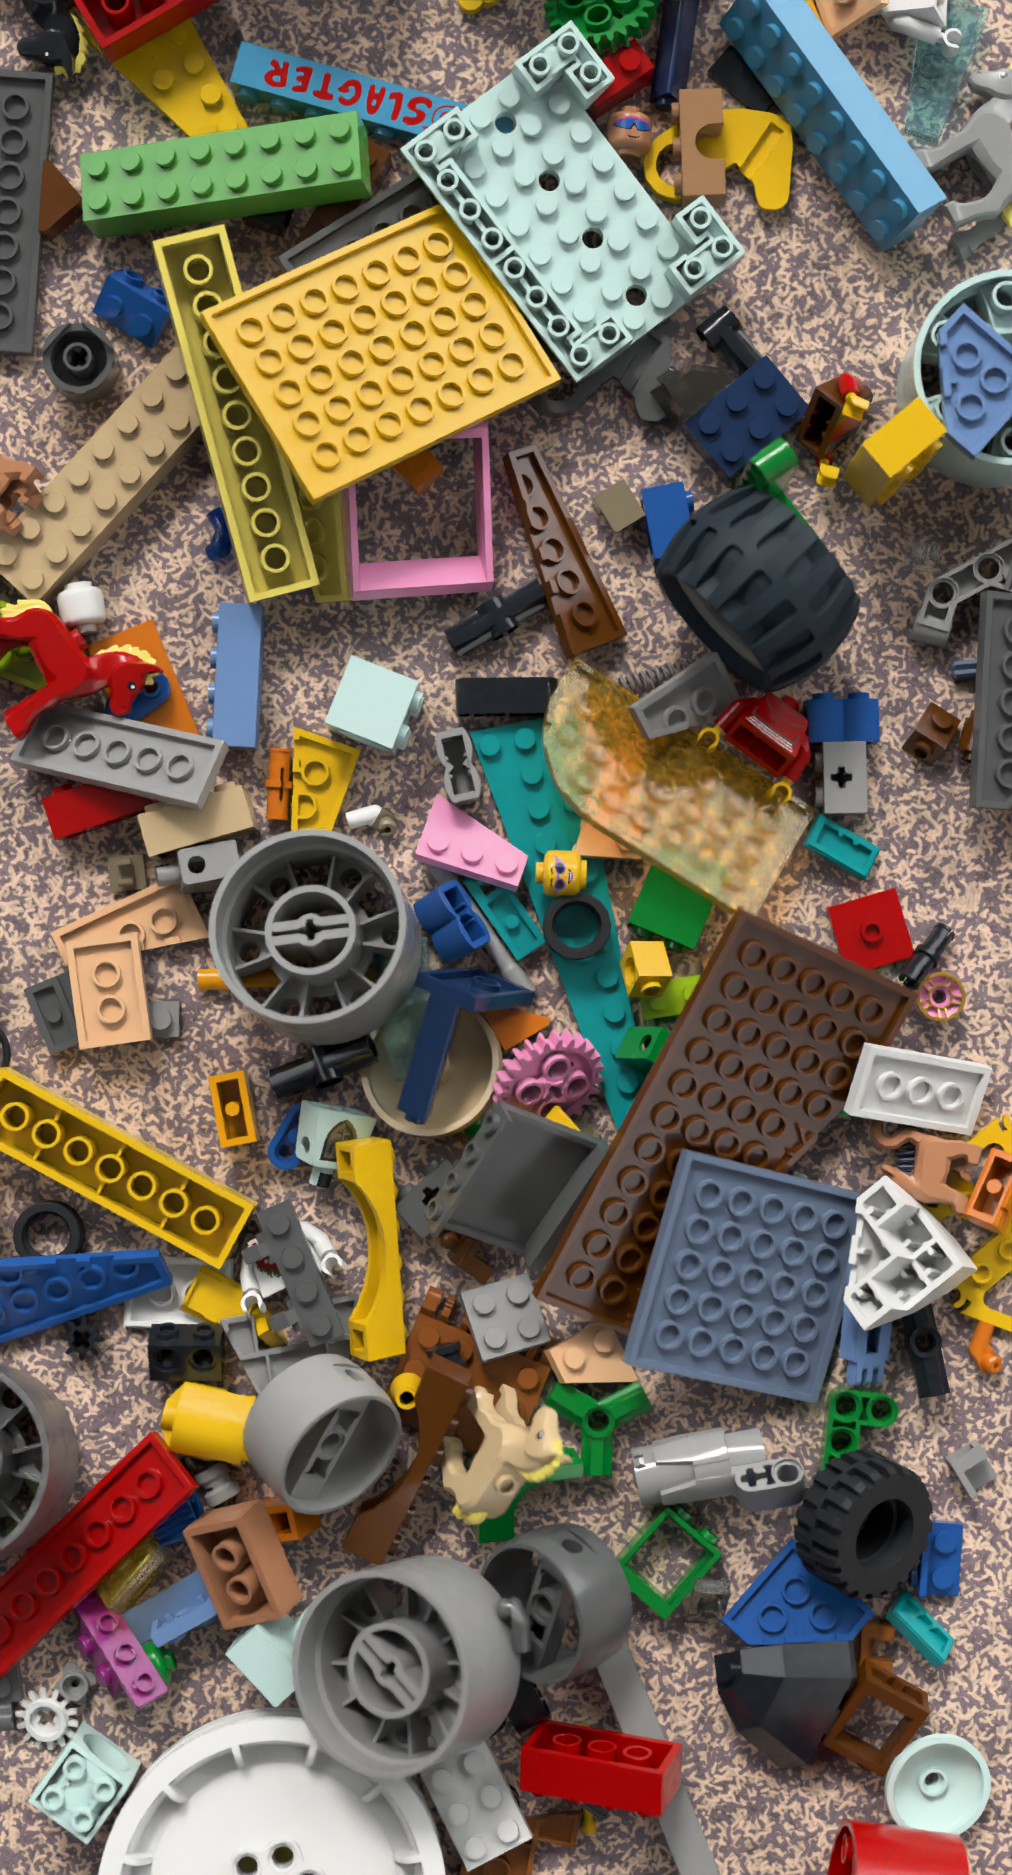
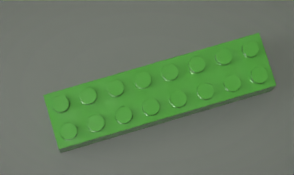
[80,110,372,239]

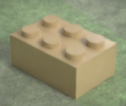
[137,781,260,861]

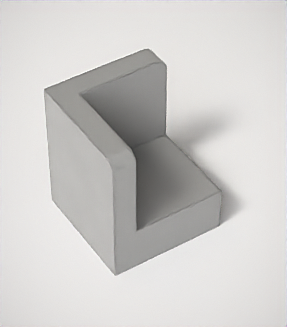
[944,1439,997,1500]

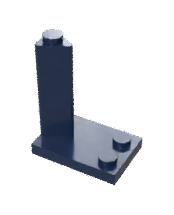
[649,0,700,112]
[397,967,535,1125]

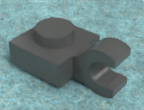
[0,1663,24,1732]

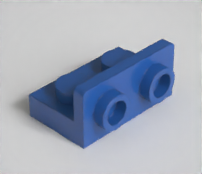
[908,1520,963,1598]

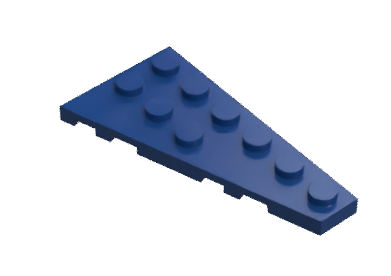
[0,1249,173,1344]

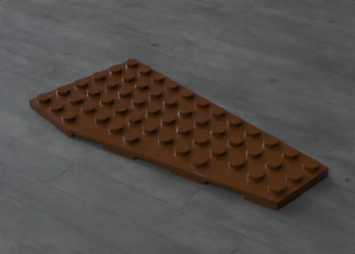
[532,906,919,1335]

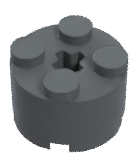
[42,322,121,404]

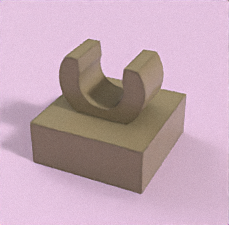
[107,854,148,893]

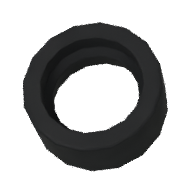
[542,892,611,961]
[13,1200,85,1257]

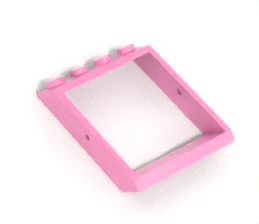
[342,420,494,601]

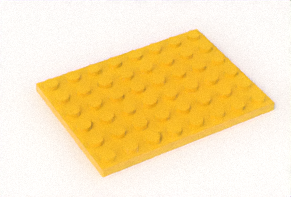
[199,204,561,505]

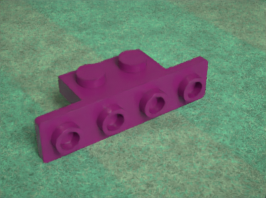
[74,1583,168,1710]

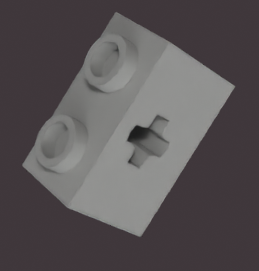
[813,741,868,816]

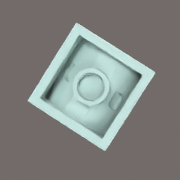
[325,655,425,756]
[28,1721,141,1845]

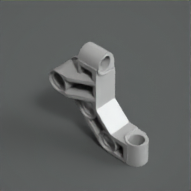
[909,538,1012,649]

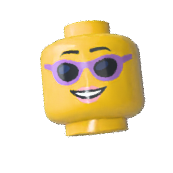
[536,850,587,897]

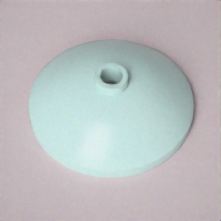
[885,1734,991,1835]

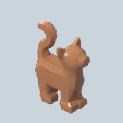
[0,454,44,538]
[870,1120,983,1216]

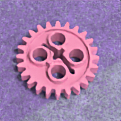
[491,1029,604,1119]

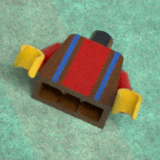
[795,373,873,489]

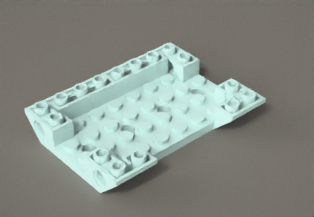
[400,20,746,383]

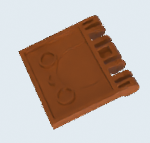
[386,1286,562,1454]

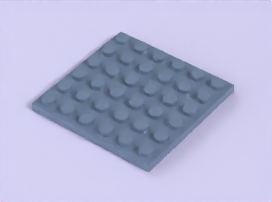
[622,1148,863,1404]

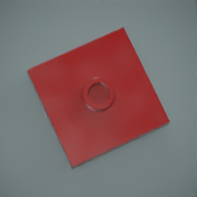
[826,888,914,969]

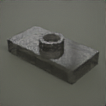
[687,1578,731,1625]

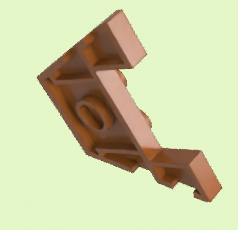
[459,1810,581,1875]

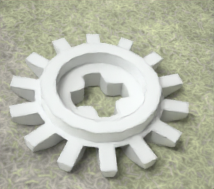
[15,1687,79,1750]

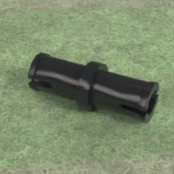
[898,923,955,990]

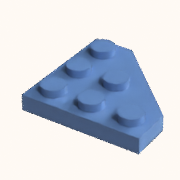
[936,303,1012,461]

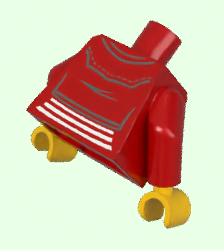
[696,693,811,806]

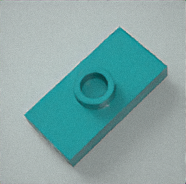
[802,814,881,881]
[885,1589,955,1668]

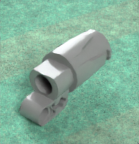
[631,1427,806,1512]

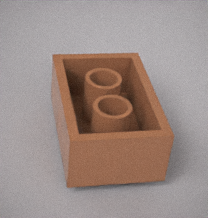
[182,1498,303,1630]

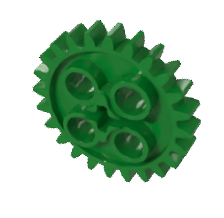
[544,0,660,56]

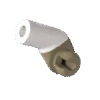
[346,804,398,837]

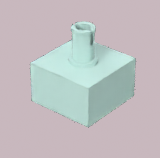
[225,1607,308,1708]

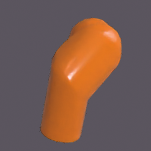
[969,1320,1002,1374]

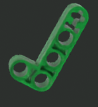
[818,1386,898,1471]

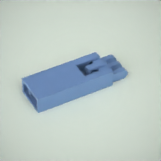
[839,1251,892,1386]

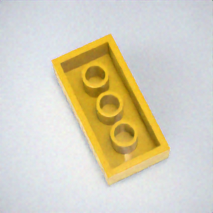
[842,396,947,508]

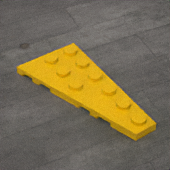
[83,18,248,137]

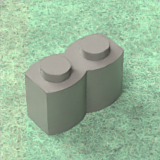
[436,727,481,806]

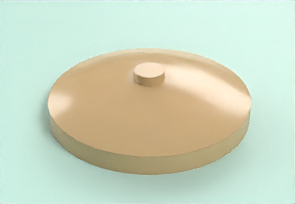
[361,995,503,1139]

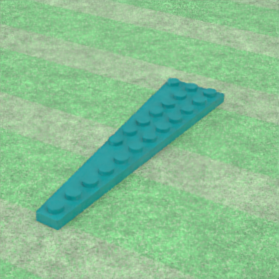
[469,712,645,1131]

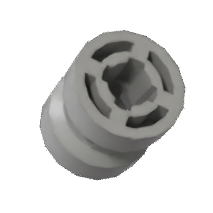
[193,1460,241,1507]

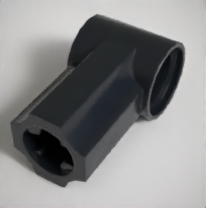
[695,305,763,378]

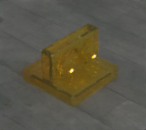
[95,1534,178,1614]

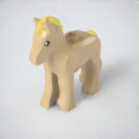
[439,1384,572,1525]

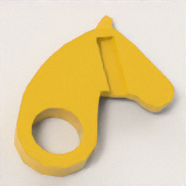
[642,109,793,212]

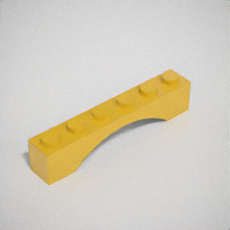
[335,1136,407,1362]

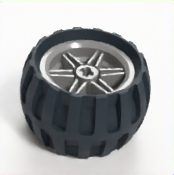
[655,485,861,694]

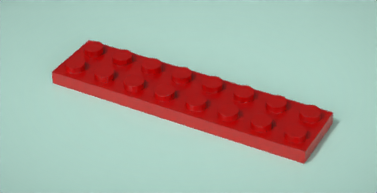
[0,1431,199,1680]

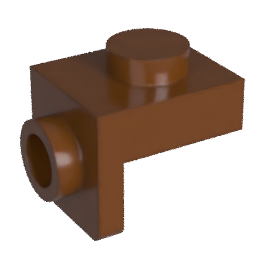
[902,702,961,766]

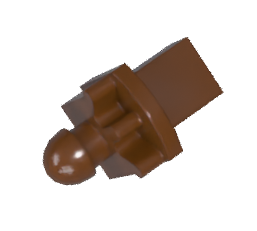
[441,1232,494,1285]

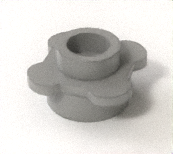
[54,1662,97,1705]

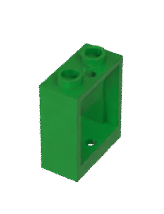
[616,1503,722,1620]

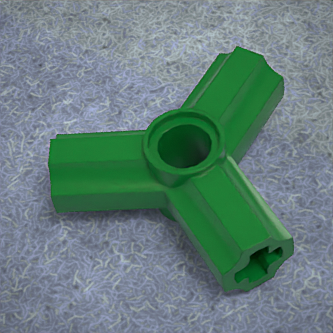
[544,1380,653,1476]

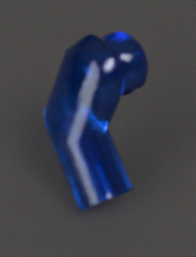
[205,507,232,562]

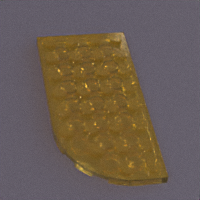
[542,657,816,915]

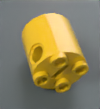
[160,1381,257,1468]

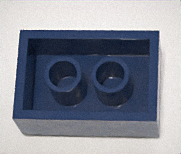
[681,355,808,486]

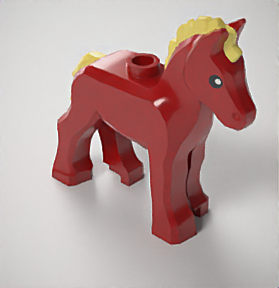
[0,599,164,741]

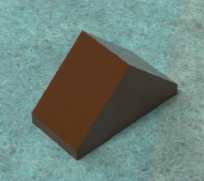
[38,161,83,242]

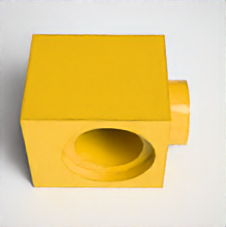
[619,941,673,999]

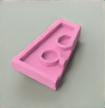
[414,794,528,892]

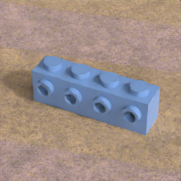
[206,602,266,751]

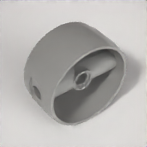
[243,1354,401,1514]

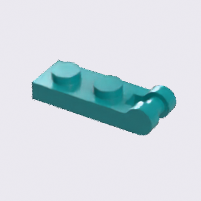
[461,876,546,961]

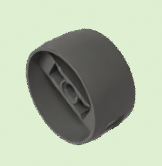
[480,1523,632,1685]

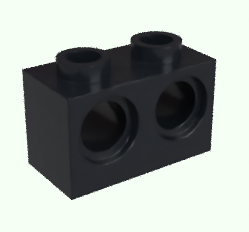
[147,1322,226,1381]

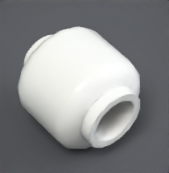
[57,581,107,635]

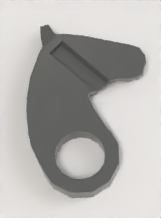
[526,321,680,423]

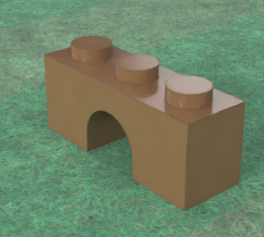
[671,88,726,207]

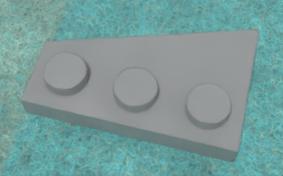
[627,652,741,739]

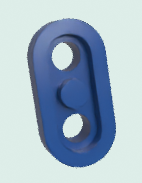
[105,673,172,722]
[268,1102,302,1170]

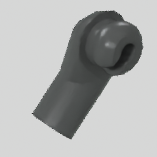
[498,1596,531,1653]

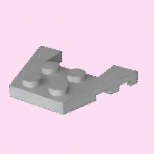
[220,1293,359,1396]

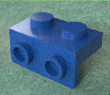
[92,269,170,349]

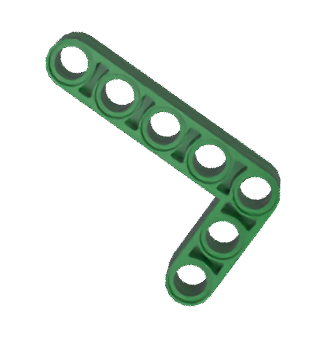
[736,437,813,530]

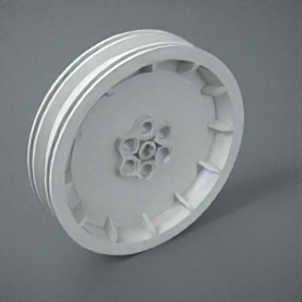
[98,1707,445,1875]

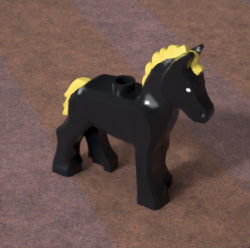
[17,0,89,84]

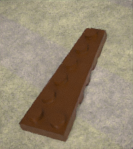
[502,443,627,660]

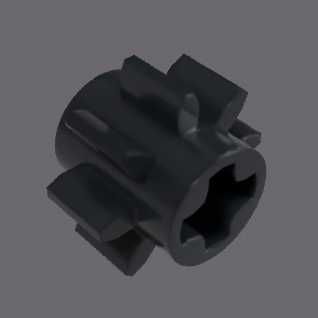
[61,1314,108,1361]

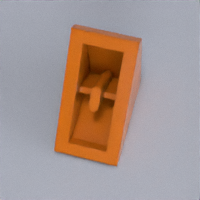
[482,1009,551,1051]

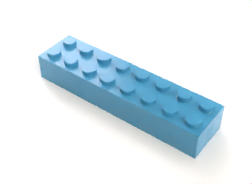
[719,0,947,252]

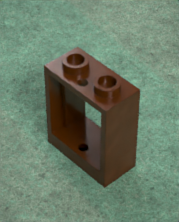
[821,1659,930,1777]

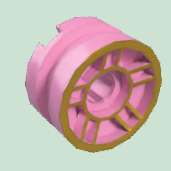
[913,972,966,1021]

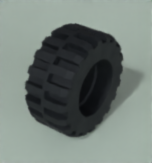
[794,1449,933,1600]

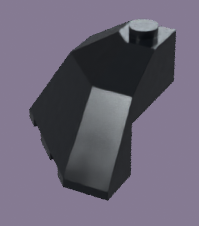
[714,1641,858,1770]

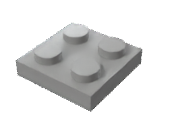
[459,1273,551,1364]

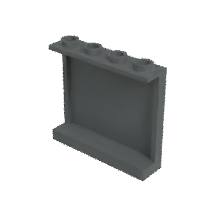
[424,1100,609,1273]

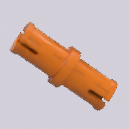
[264,748,293,820]

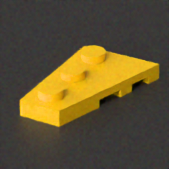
[291,727,361,831]

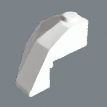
[843,1175,978,1331]

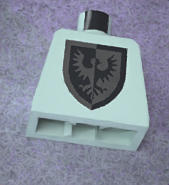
[295,1100,377,1188]

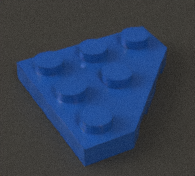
[721,1538,875,1646]

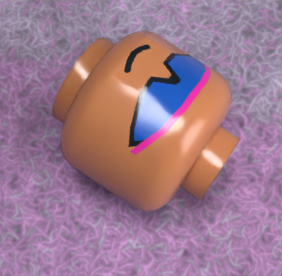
[606,106,652,164]

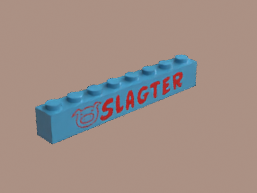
[230,41,515,144]

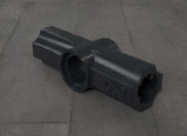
[444,578,549,658]
[268,1034,379,1100]
[902,1303,950,1399]

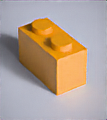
[208,1069,261,1148]

